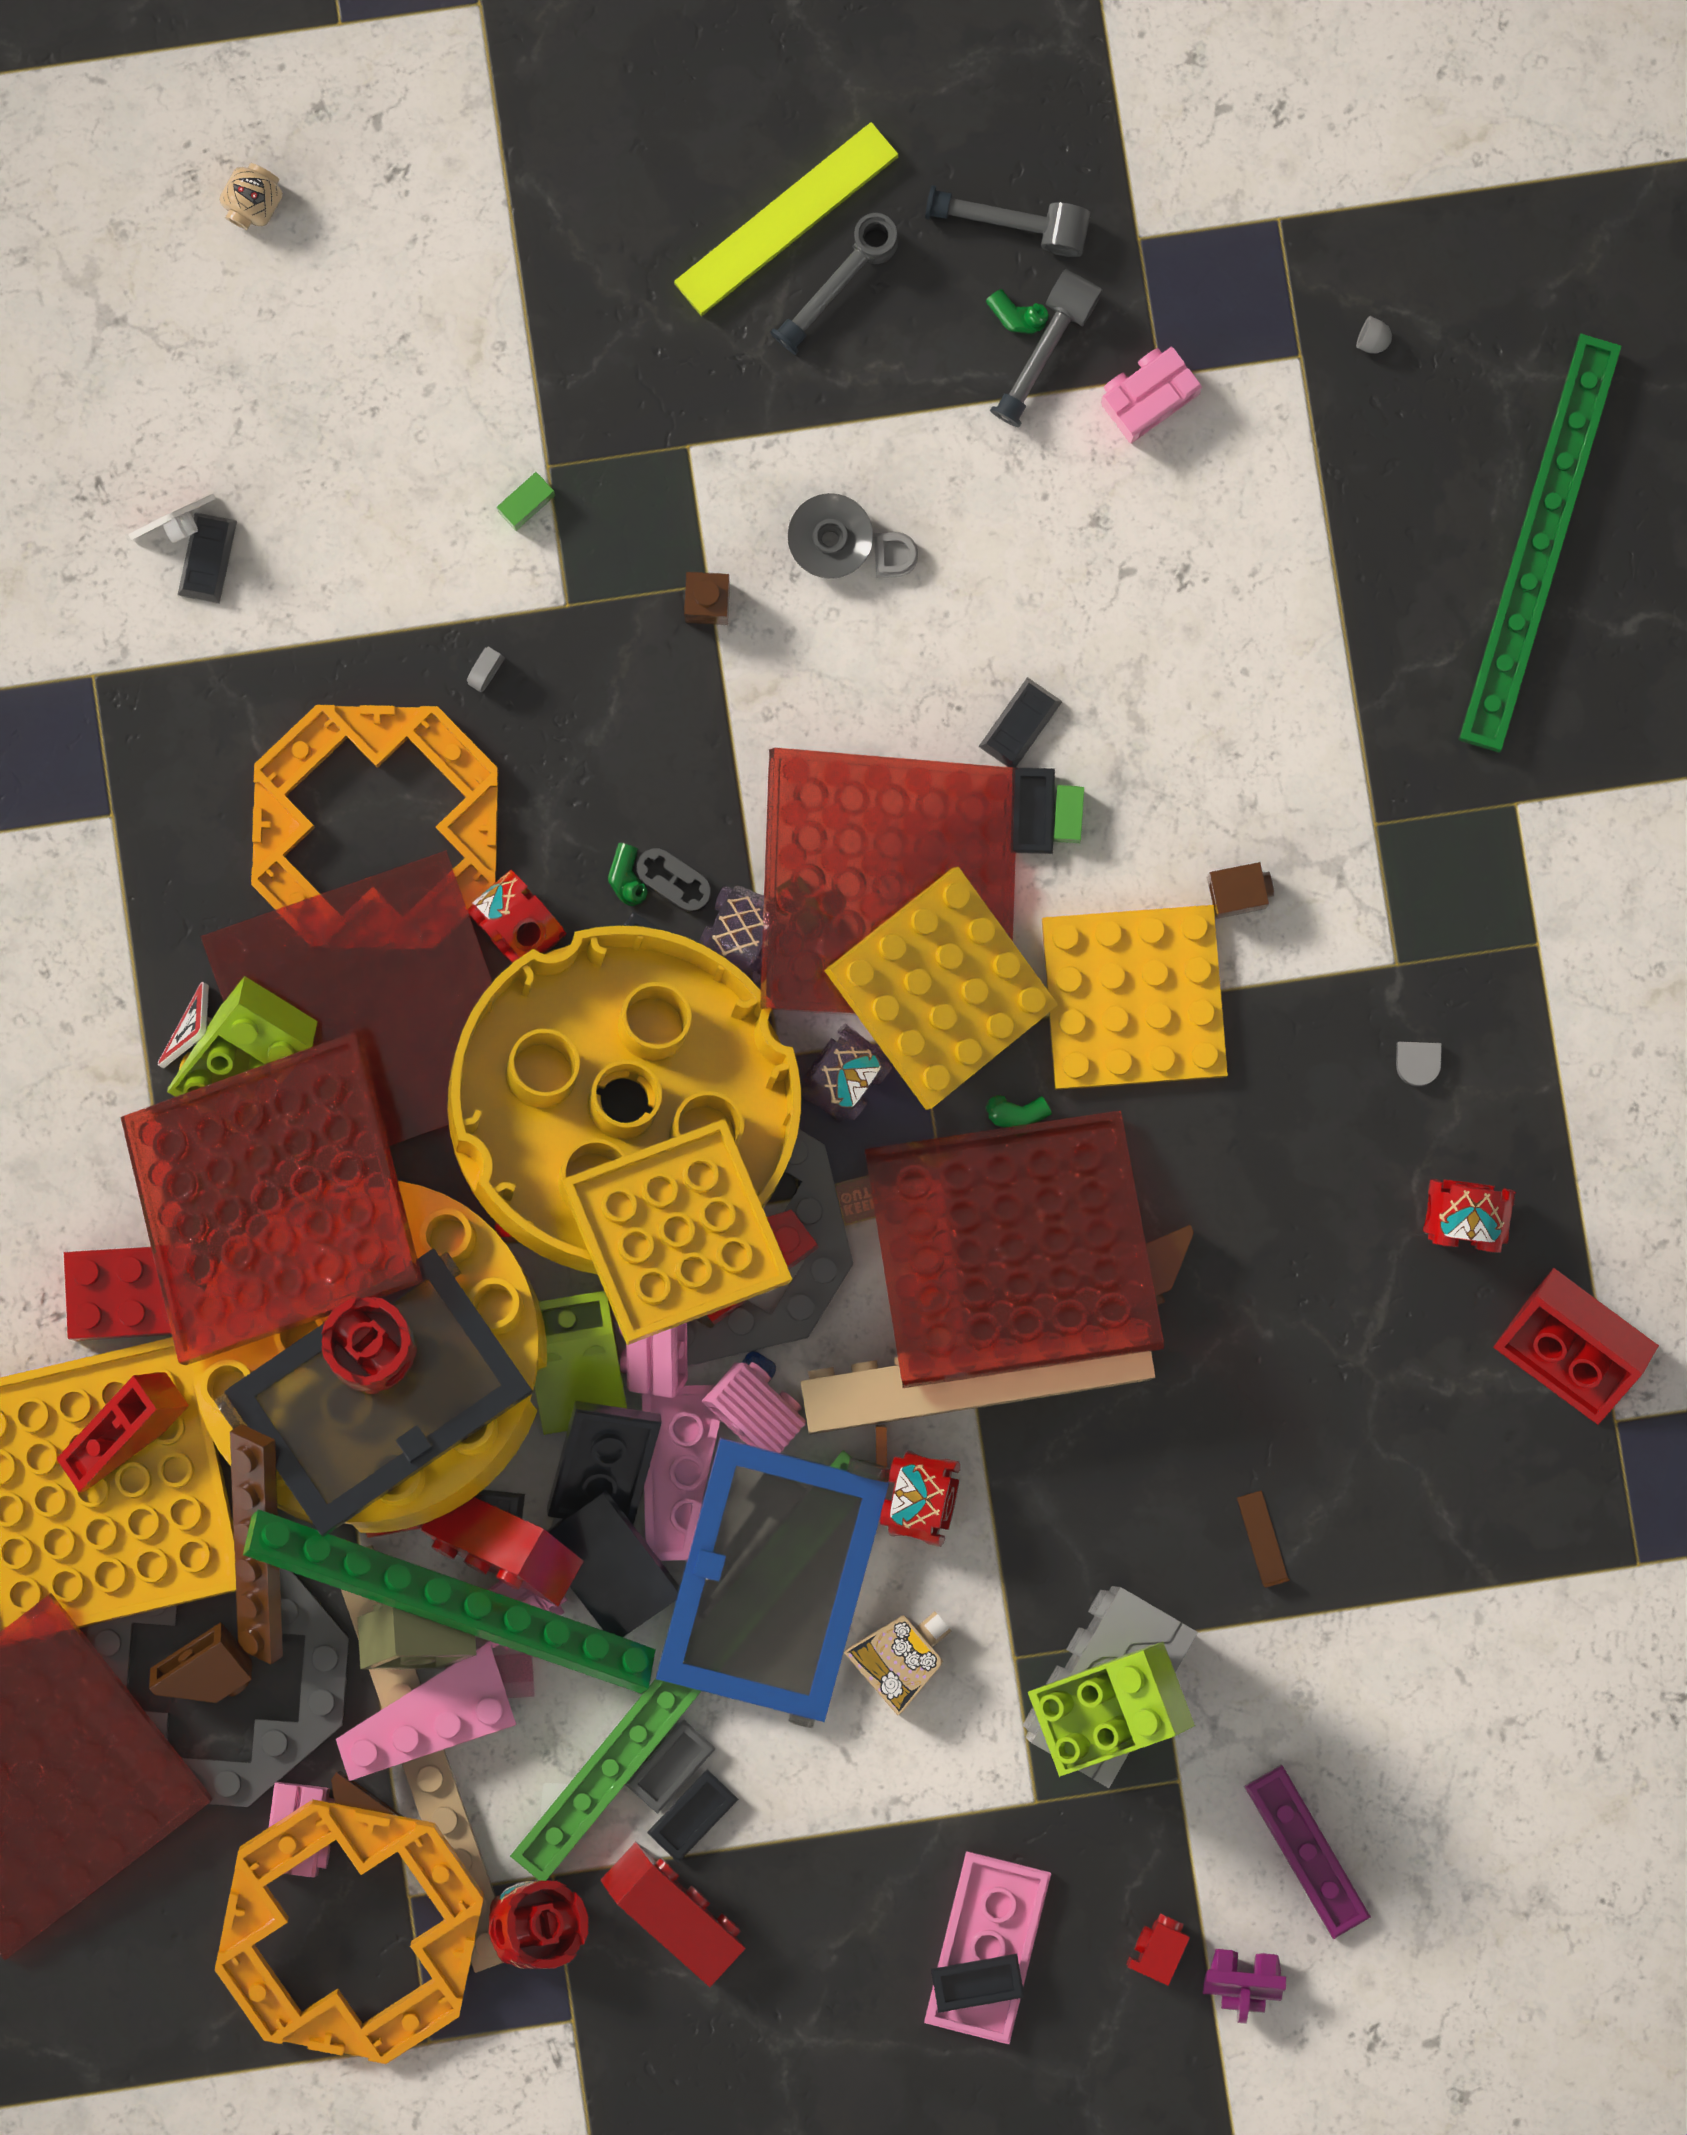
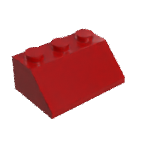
[1493,1268,1659,1425]

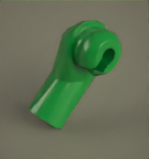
[986,289,1049,333]
[608,843,648,906]
[986,1095,1052,1132]

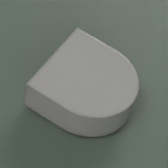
[874,532,918,578]
[467,646,505,692]
[1396,1042,1441,1087]

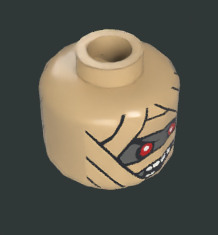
[219,163,283,230]

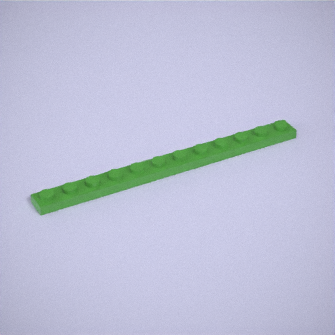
[510,1450,877,1881]

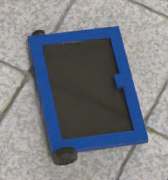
[656,1437,891,1728]

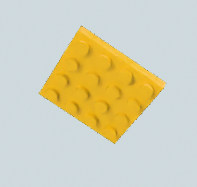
[824,866,1058,1110]
[1041,905,1228,1090]
[560,1119,792,1345]

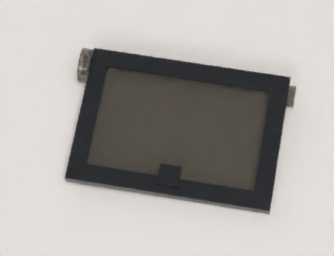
[214,1248,534,1537]

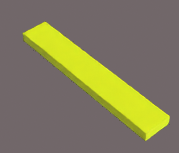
[674,122,898,317]

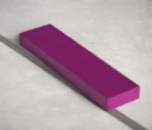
[1244,1764,1371,1939]

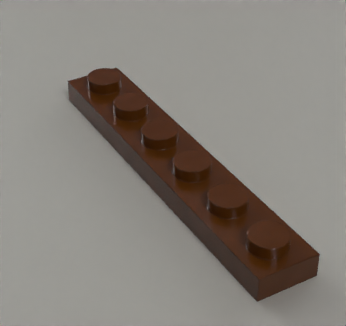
[230,1424,283,1664]

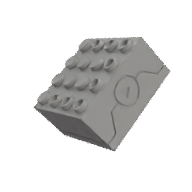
[1023,1586,1198,1788]

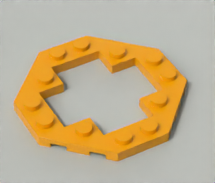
[251,705,498,950]
[215,1799,484,2064]

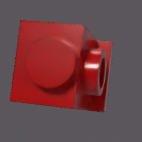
[1126,1913,1190,1986]

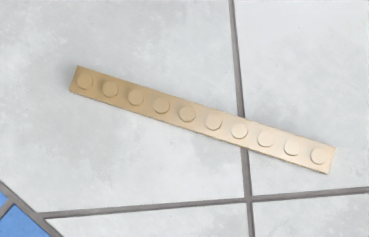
[341,1545,504,1973]

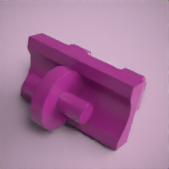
[1203,1949,1286,2024]

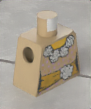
[844,1611,951,1716]

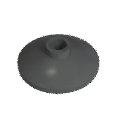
[788,493,873,579]

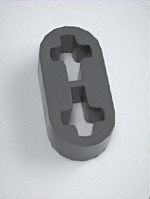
[637,848,711,913]

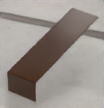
[1237,1490,1290,1588]

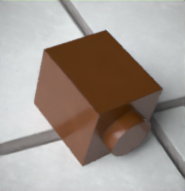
[684,572,730,625]
[1207,862,1274,919]

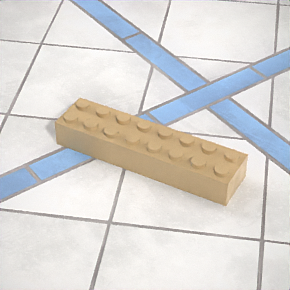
[801,1319,1155,1435]

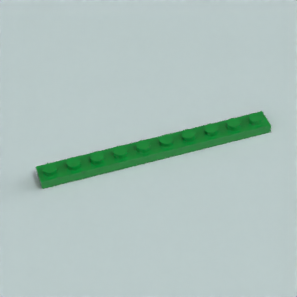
[1459,334,1622,753]
[243,1509,656,1694]

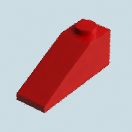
[56,1372,189,1493]

